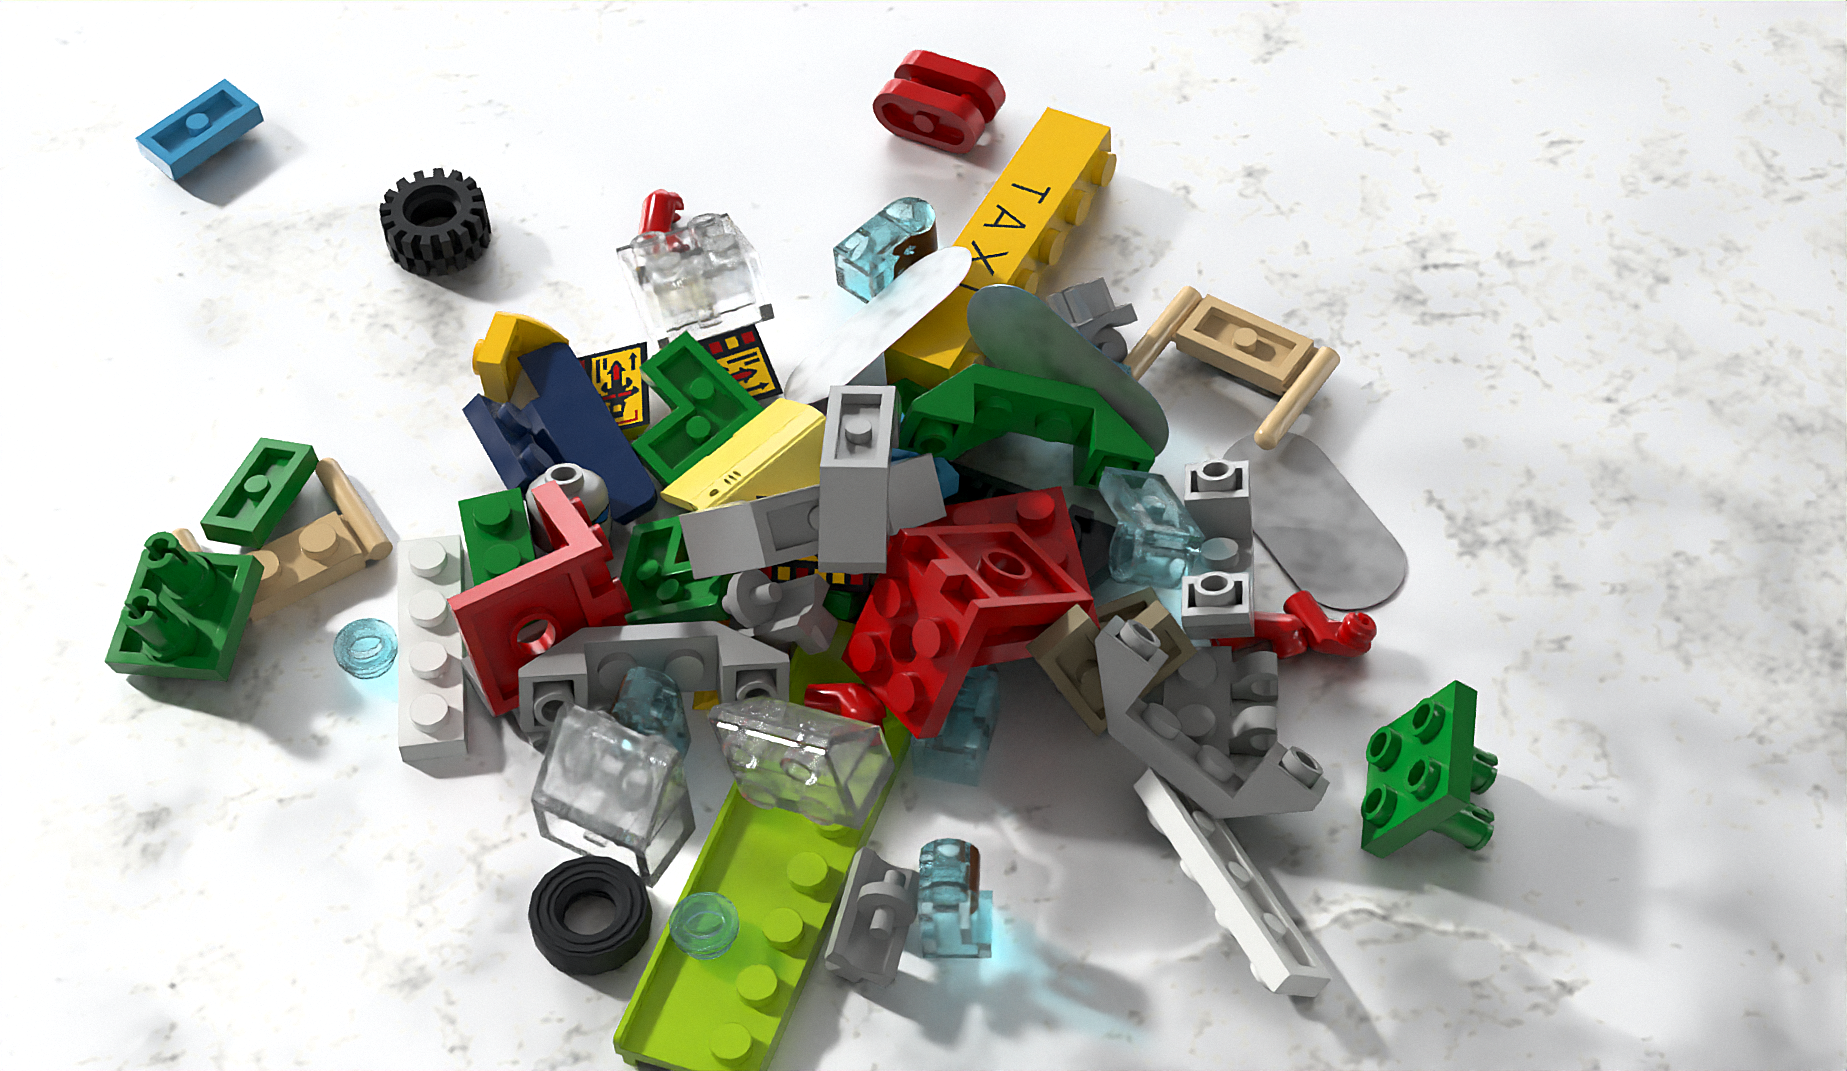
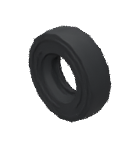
[528,855,653,975]

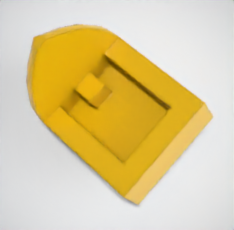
[472,311,569,403]

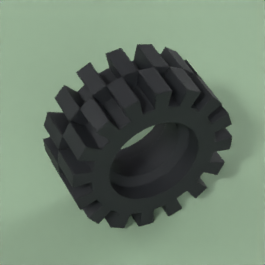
[379,168,491,276]

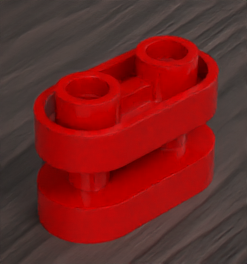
[872,49,1006,154]

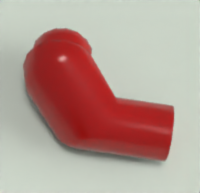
[638,189,690,269]
[1283,590,1377,658]
[1209,611,1308,660]
[804,683,887,744]

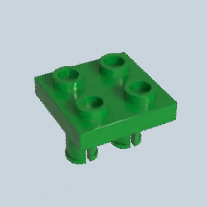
[104,531,265,682]
[1361,680,1498,859]

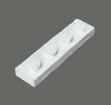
[397,534,468,762]
[1133,767,1332,997]

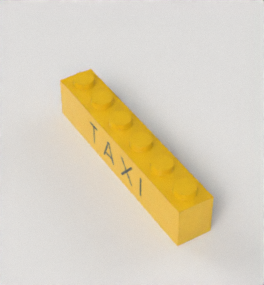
[884,107,1117,390]

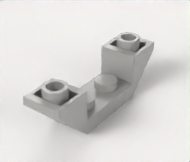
[818,385,902,574]
[678,453,947,580]
[1181,459,1255,640]
[1095,615,1330,819]
[518,621,790,733]

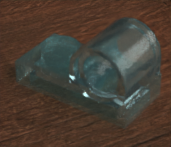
[1098,466,1206,591]

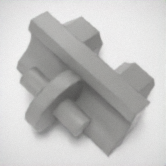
[1046,277,1138,366]
[722,569,838,655]
[824,846,924,988]

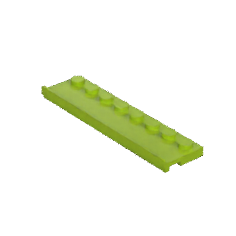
[613,619,914,1071]

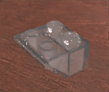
[615,213,775,351]
[707,695,895,830]
[531,701,696,889]

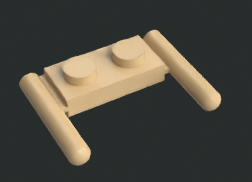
[1119,286,1341,450]
[171,457,393,623]

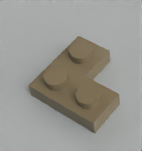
[1025,600,1198,737]

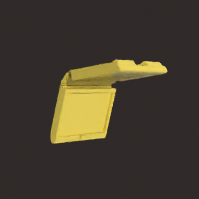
[660,398,826,512]

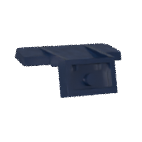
[462,342,658,526]

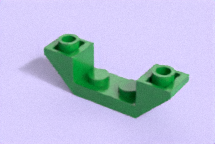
[895,363,1155,497]

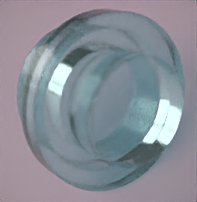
[333,618,398,680]
[669,892,740,960]

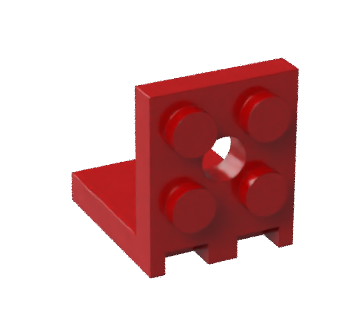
[447,480,633,717]
[841,523,1094,739]

